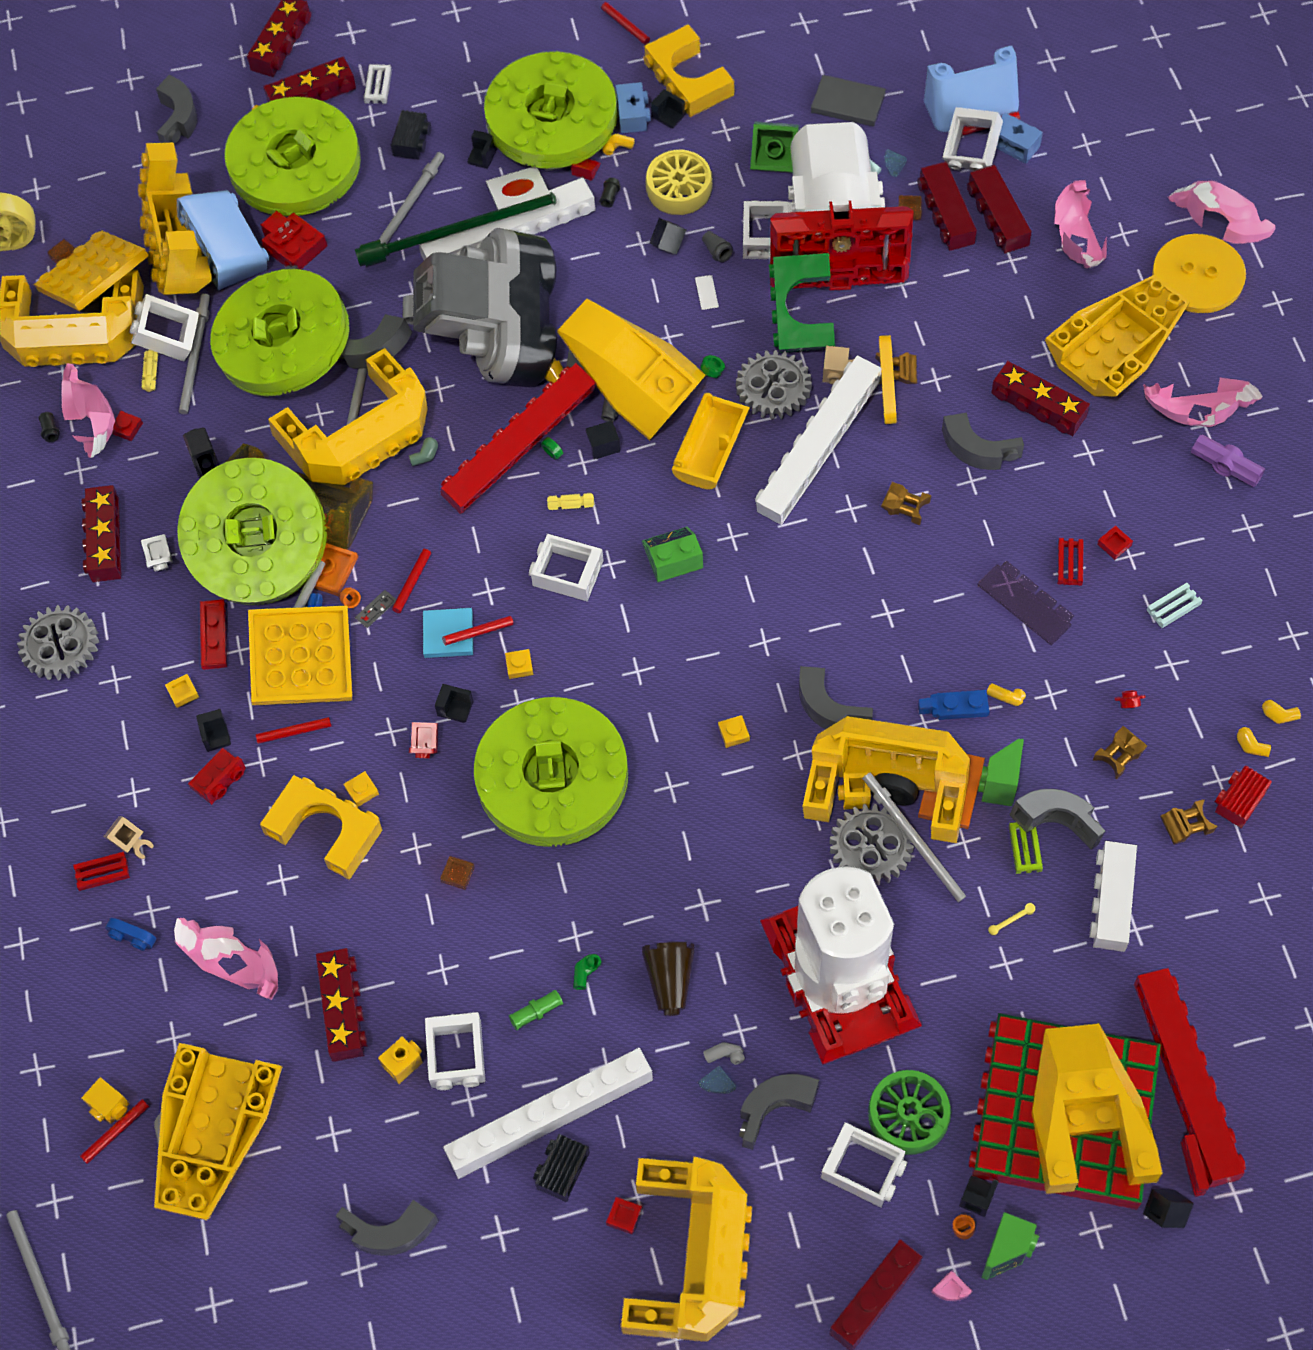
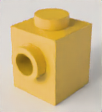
[838,773,871,809]
[378,1036,423,1084]
[82,1077,129,1124]

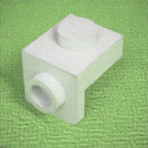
[141,534,173,571]

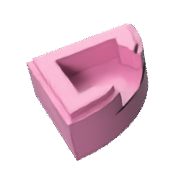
[932,1271,972,1301]

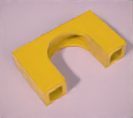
[643,24,734,117]
[260,775,382,880]

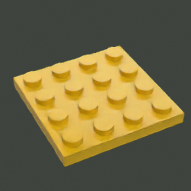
[34,231,149,311]
[248,606,352,705]

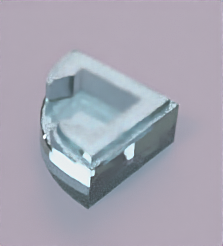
[884,149,907,178]
[698,1066,736,1094]

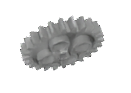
[736,350,812,419]
[17,605,99,680]
[829,804,914,886]

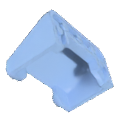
[924,46,1019,132]
[177,190,269,290]

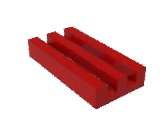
[1057,538,1083,586]
[73,852,130,891]
[1180,1134,1209,1197]

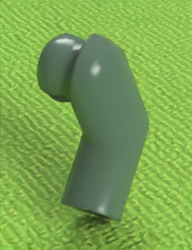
[409,437,438,467]

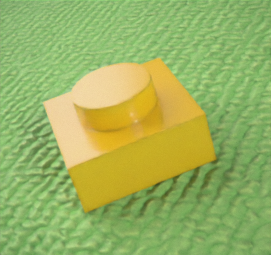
[505,649,533,679]
[165,674,199,708]
[718,715,750,748]
[343,771,379,807]

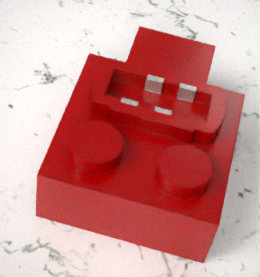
[261,211,327,270]

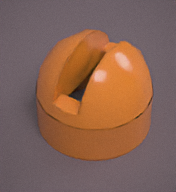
[339,587,361,608]
[953,1215,975,1240]

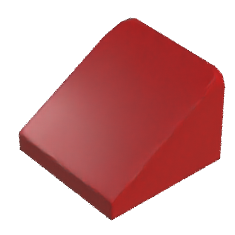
[571,159,600,181]

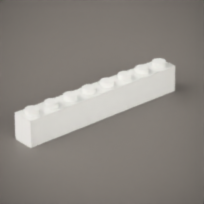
[419,178,595,260]
[755,355,881,525]
[443,1048,653,1179]

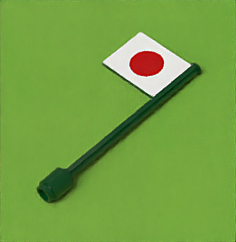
[354,166,556,267]

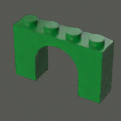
[769,253,835,353]

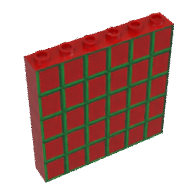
[968,1013,1161,1210]

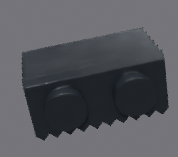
[391,110,431,160]
[183,427,219,479]
[533,1134,590,1202]

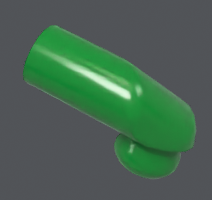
[573,954,601,990]

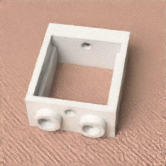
[942,107,1003,171]
[743,201,789,259]
[130,294,199,361]
[529,534,603,601]
[425,1012,485,1090]
[821,1123,907,1207]

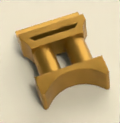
[875,352,917,384]
[881,482,931,525]
[1093,726,1147,779]
[1160,799,1217,844]

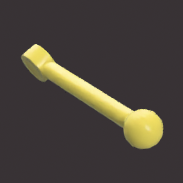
[988,903,1035,935]

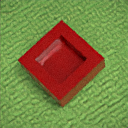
[112,411,143,441]
[1097,525,1133,560]
[606,1197,642,1235]

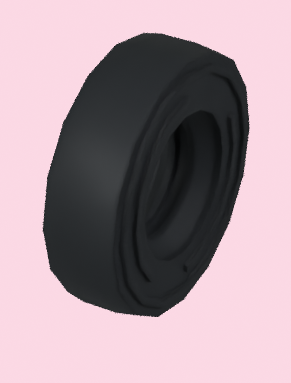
[872,773,918,806]

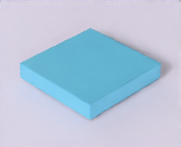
[423,608,473,658]

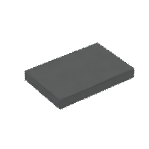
[811,75,886,127]

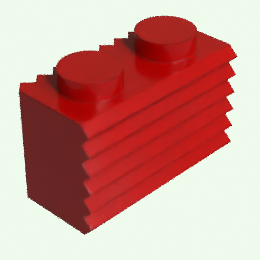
[1215,766,1272,829]

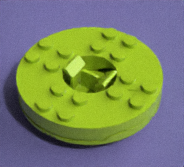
[484,51,617,169]
[225,97,361,216]
[210,269,349,396]
[178,458,327,605]
[474,697,628,847]

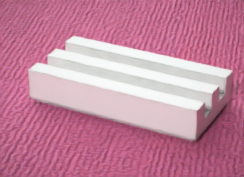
[364,65,392,104]

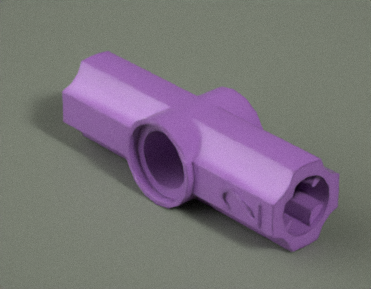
[1191,434,1265,487]

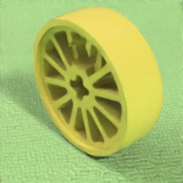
[645,150,712,215]
[0,193,36,251]

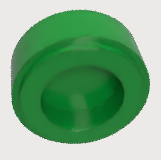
[700,355,725,378]
[541,437,563,460]

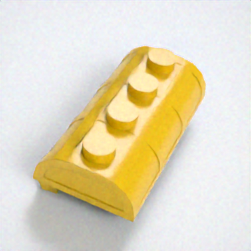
[672,393,750,489]

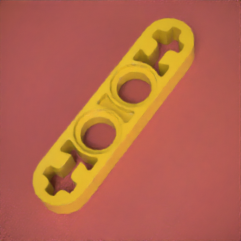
[879,335,897,424]

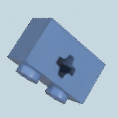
[616,82,651,133]
[996,113,1043,164]

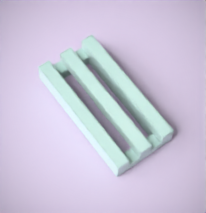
[1147,583,1202,628]

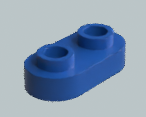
[105,918,157,951]

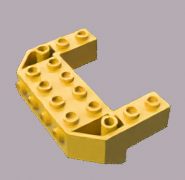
[138,143,212,295]
[0,270,144,367]
[268,348,428,485]
[803,716,970,843]
[621,1157,752,1342]

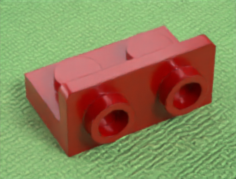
[188,748,246,805]

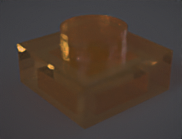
[898,195,922,220]
[47,239,75,264]
[440,856,475,890]

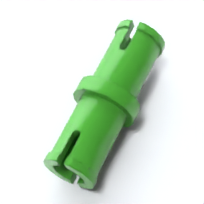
[508,990,563,1030]

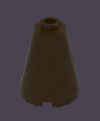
[642,942,695,1016]

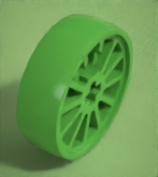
[868,1070,951,1155]

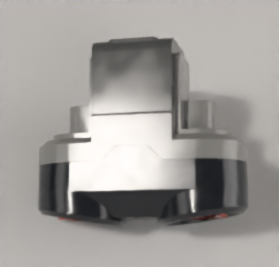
[403,228,557,387]

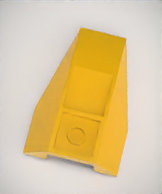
[1045,275,1190,397]
[557,298,706,440]
[154,1043,282,1221]

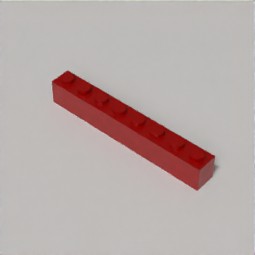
[441,363,596,514]
[1134,968,1246,1188]

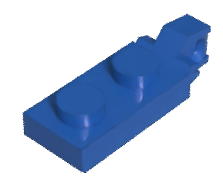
[918,690,990,720]

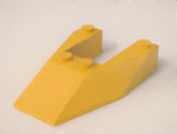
[1032,1024,1162,1194]

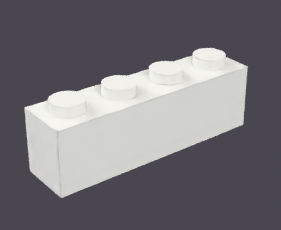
[1089,841,1137,952]

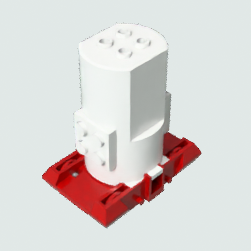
[770,122,914,290]
[760,867,922,1065]

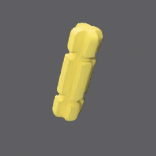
[141,350,158,392]
[547,493,594,510]

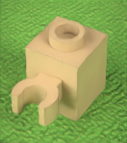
[823,346,854,384]
[103,816,154,859]

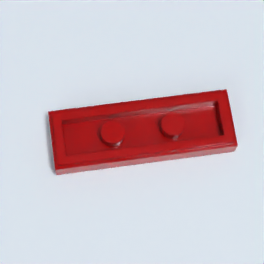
[200,599,227,670]

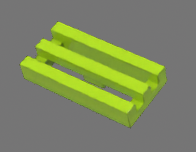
[1009,822,1043,874]

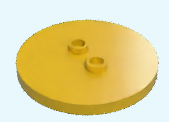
[1152,234,1246,313]

